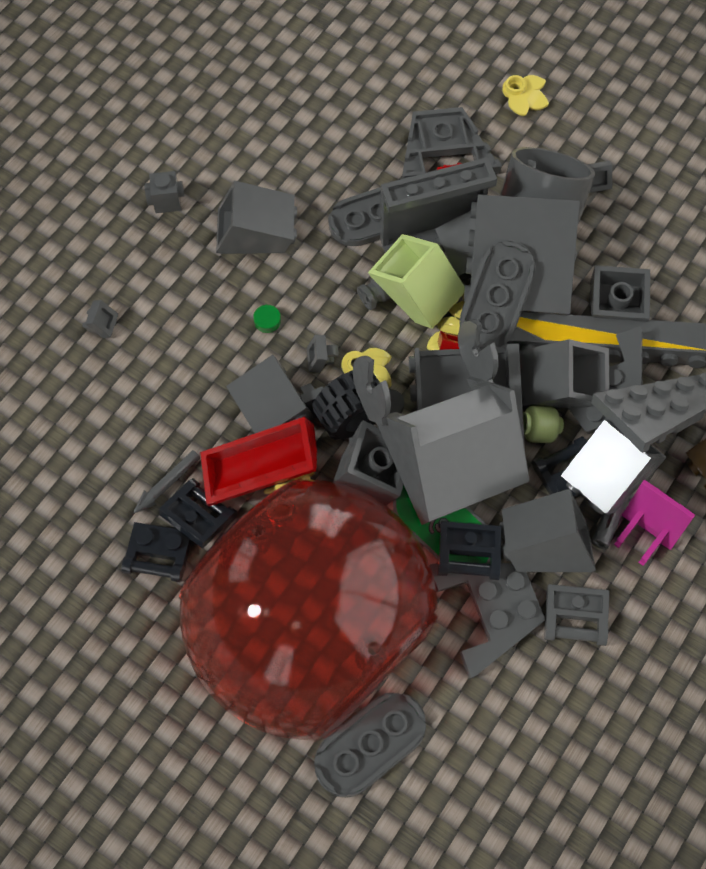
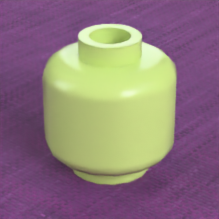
[523,405,564,443]

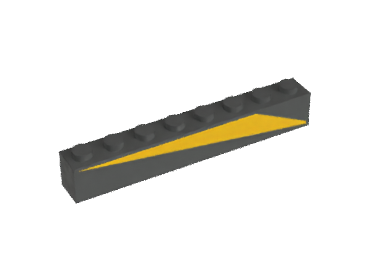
[502,312,706,368]

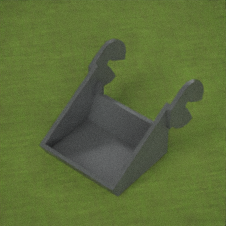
[353,319,529,525]

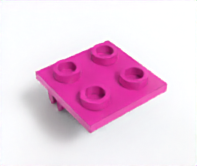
[614,480,695,566]

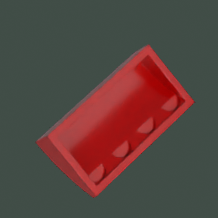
[200,417,317,506]

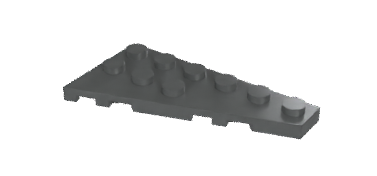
[591,373,706,453]

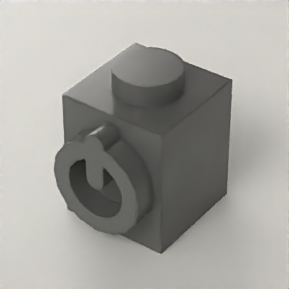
[144,171,184,213]

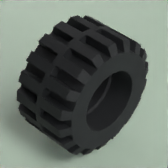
[312,370,391,440]

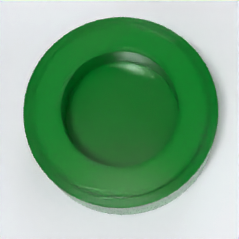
[253,305,281,333]

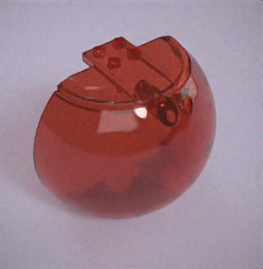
[179,479,439,741]

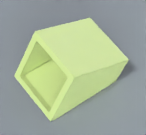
[368,234,465,329]

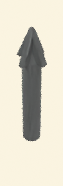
[134,450,200,513]

